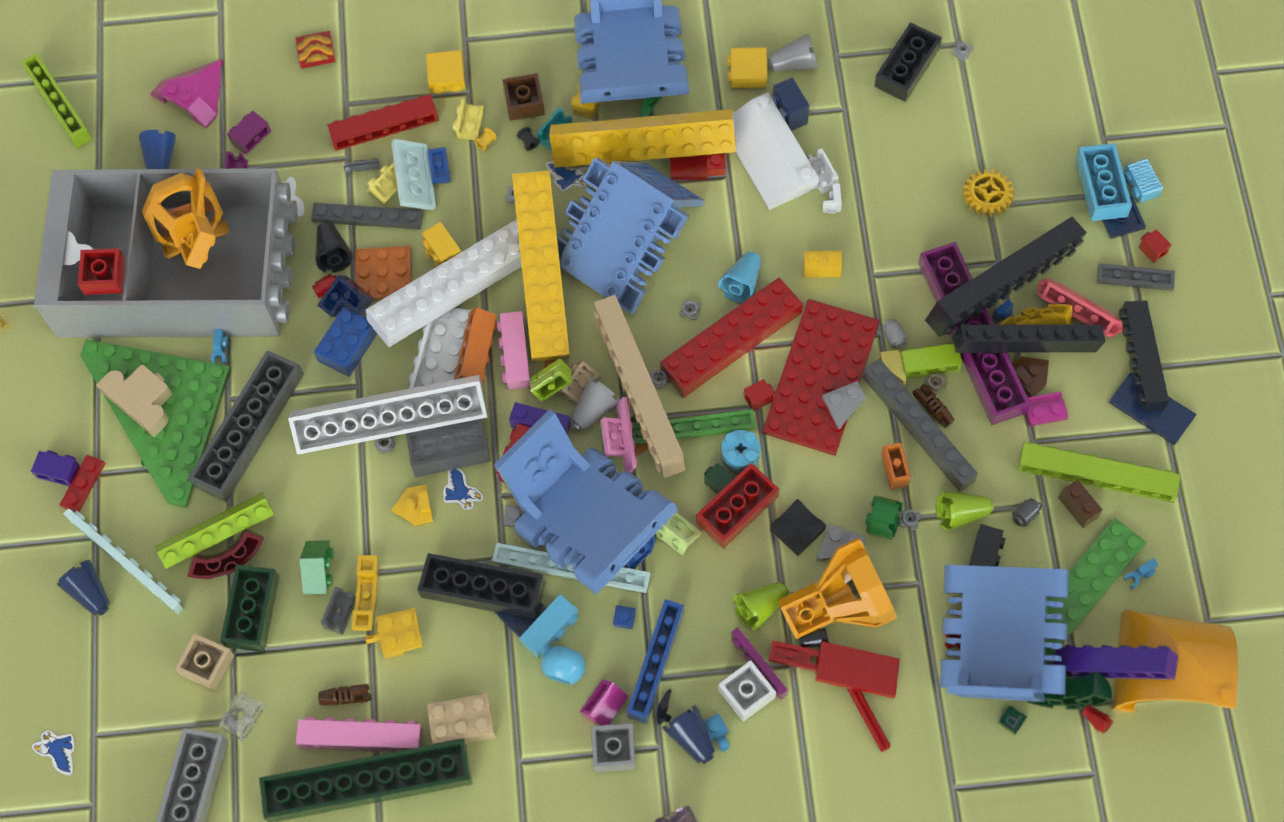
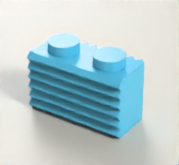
[1123,158,1163,203]

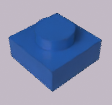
[992,300,1014,323]
[613,605,636,629]

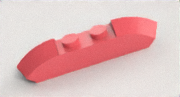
[1037,278,1123,337]

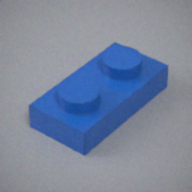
[428,147,451,185]

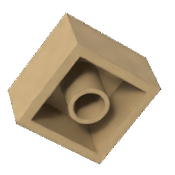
[175,634,234,691]

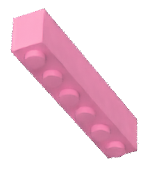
[296,717,423,752]

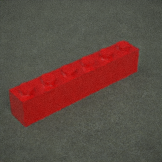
[327,94,439,151]

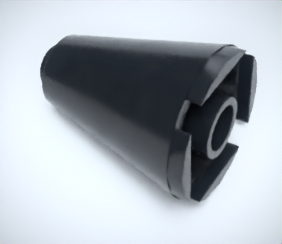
[316,222,353,273]

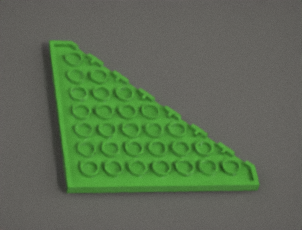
[80,339,231,508]

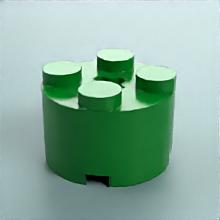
[865,495,903,540]

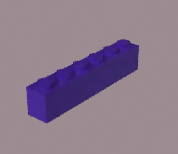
[1053,645,1178,680]

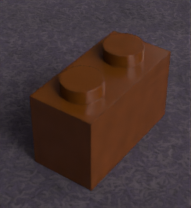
[1058,479,1103,528]

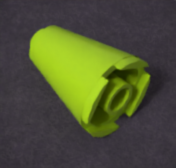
[936,491,993,531]
[732,582,789,631]

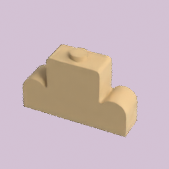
[96,365,172,438]

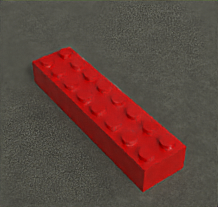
[660,277,803,398]

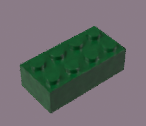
[220,565,279,652]

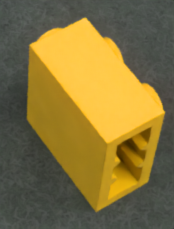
[727,48,767,88]
[426,50,466,94]

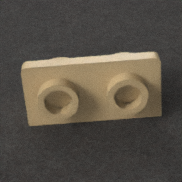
[557,361,600,405]

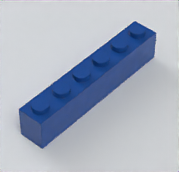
[627,599,684,724]

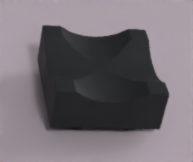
[770,499,826,556]

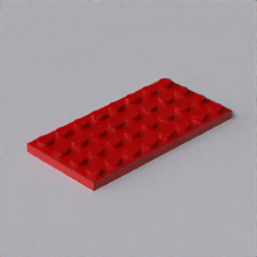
[762,299,880,456]

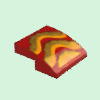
[295,31,336,69]

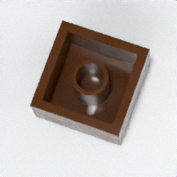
[502,73,545,121]

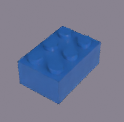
[314,307,377,377]

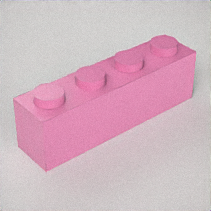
[497,311,531,390]

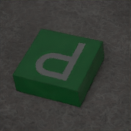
[998,705,1027,734]

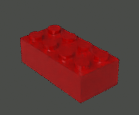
[696,463,779,549]

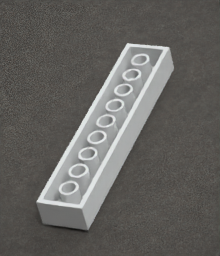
[366,220,521,347]
[288,375,488,455]

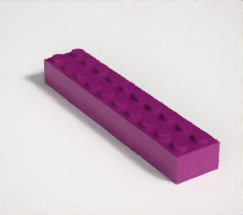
[918,242,1031,425]

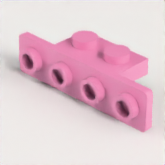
[601,397,637,473]

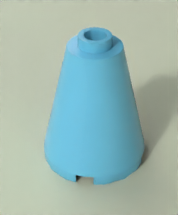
[718,252,761,303]

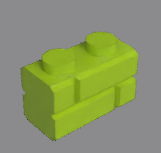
[530,358,572,402]

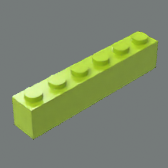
[21,53,92,148]
[156,492,274,569]

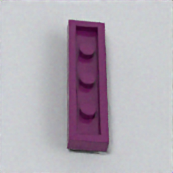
[731,627,788,700]

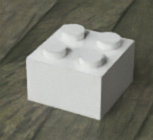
[718,660,776,722]

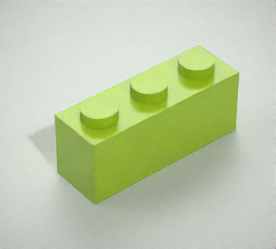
[900,342,963,379]

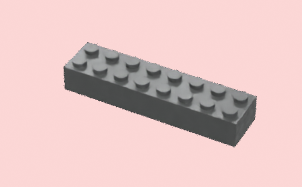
[188,350,304,502]

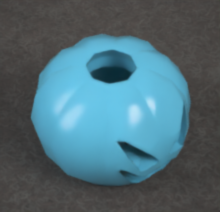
[541,646,586,685]

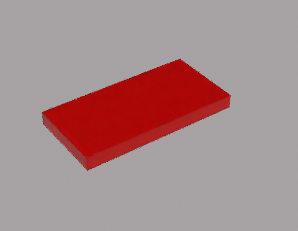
[815,641,900,699]

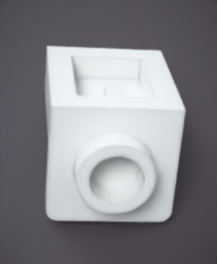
[822,183,842,214]

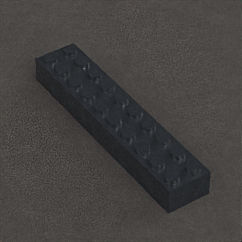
[925,216,1087,338]

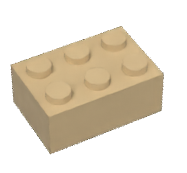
[427,693,496,745]

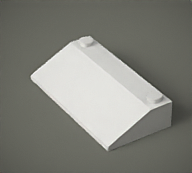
[733,93,819,210]

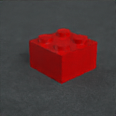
[78,248,125,295]

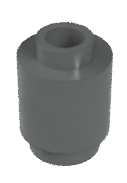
[1012,498,1041,527]

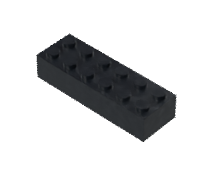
[417,553,546,620]

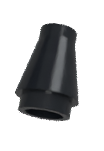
[799,628,829,647]

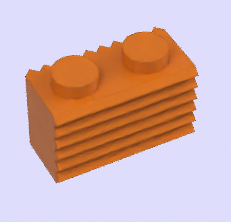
[881,443,911,490]

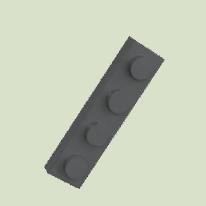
[1097,263,1175,291]

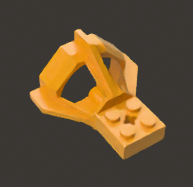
[142,168,230,269]
[778,538,897,639]

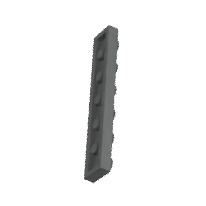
[311,203,423,230]

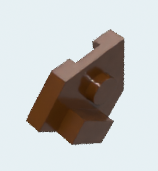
[1012,357,1049,397]

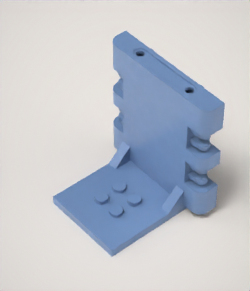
[574,0,689,103]
[556,158,705,314]
[494,409,678,595]
[940,565,1069,702]

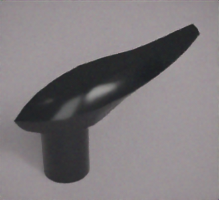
[656,689,672,725]

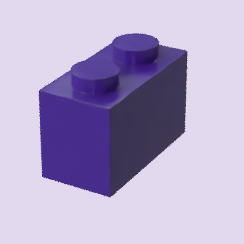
[31,450,80,486]

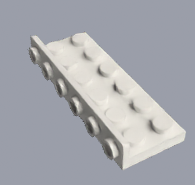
[409,308,472,388]

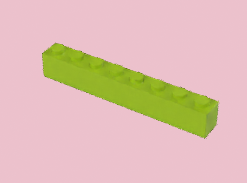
[1017,442,1181,503]

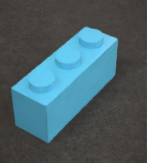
[520,594,579,658]

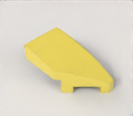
[880,350,906,385]

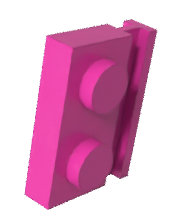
[1026,392,1069,426]

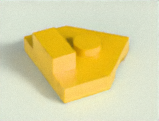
[391,484,433,526]

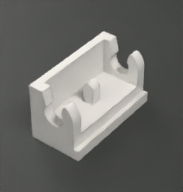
[807,149,839,194]

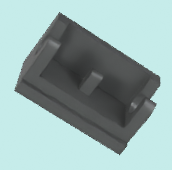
[321,586,356,635]

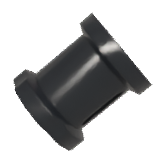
[517,127,540,151]

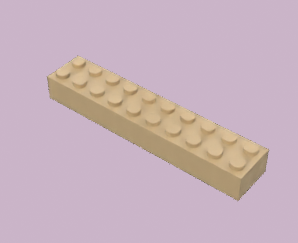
[593,295,685,478]

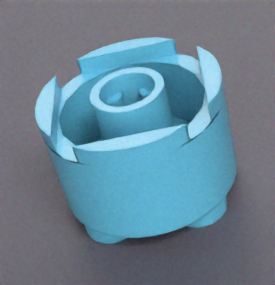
[721,430,760,474]

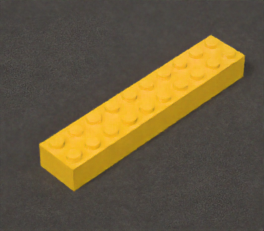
[549,109,736,168]
[512,170,570,362]

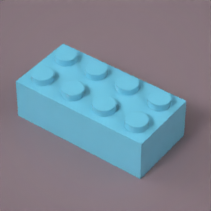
[1075,143,1132,221]

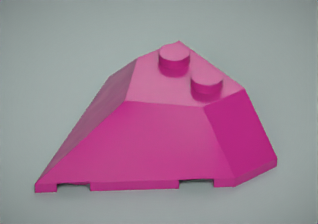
[150,59,223,129]

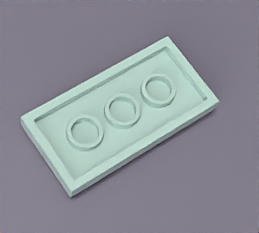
[391,139,436,211]

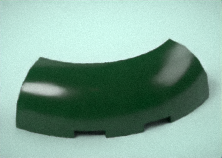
[1027,671,1112,710]

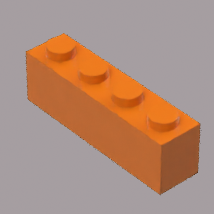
[454,307,497,383]

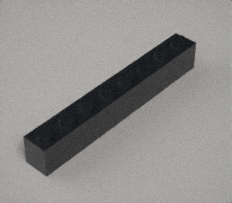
[952,325,1106,353]

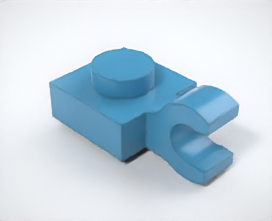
[211,329,228,364]
[1124,558,1159,590]
[703,714,729,752]

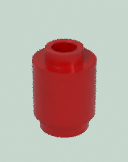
[312,274,341,299]

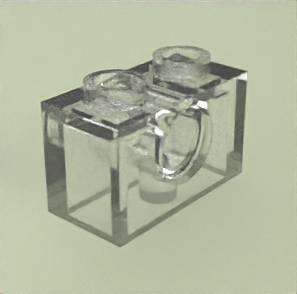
[219,691,265,742]

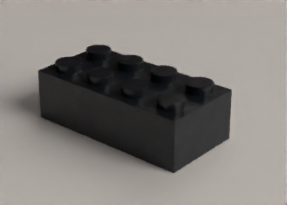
[874,22,942,102]

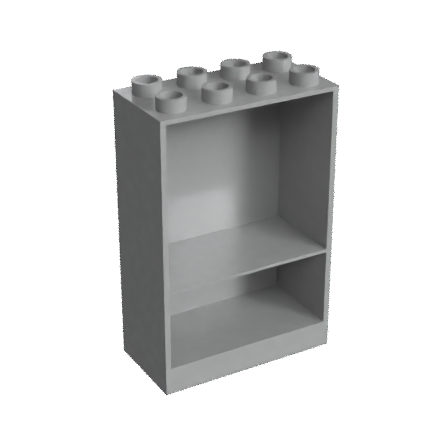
[34,168,298,338]

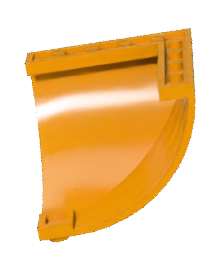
[1112,610,1238,713]

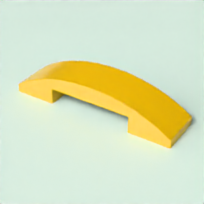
[352,555,378,631]

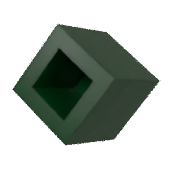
[704,463,735,494]

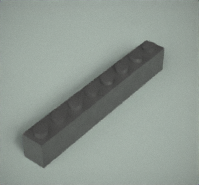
[863,358,978,492]

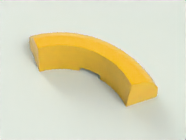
[999,304,1072,325]

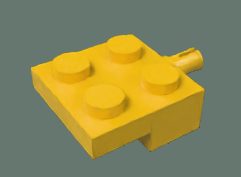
[365,608,423,659]

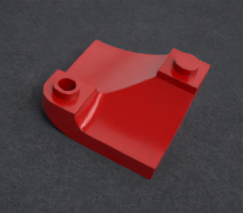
[670,153,726,180]

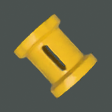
[474,127,497,151]

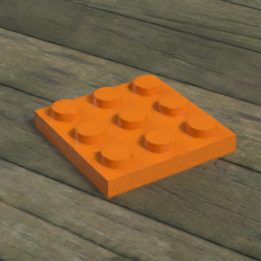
[355,246,412,302]

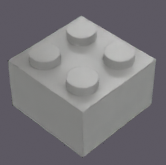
[591,724,636,772]

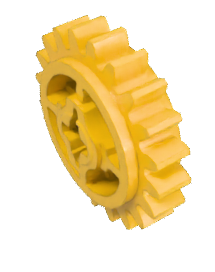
[962,169,1014,217]

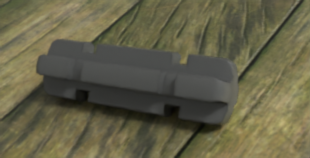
[344,158,380,172]

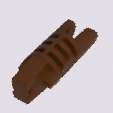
[912,384,955,428]
[318,684,372,706]

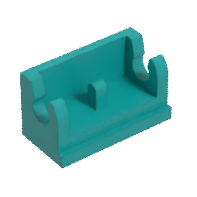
[537,107,573,151]

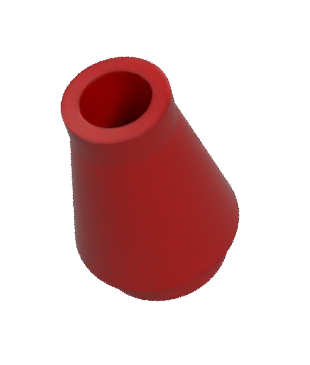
[1082,705,1114,734]

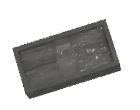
[406,419,491,477]

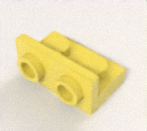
[453,99,485,140]
[366,163,398,204]

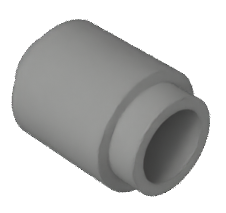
[882,319,908,348]

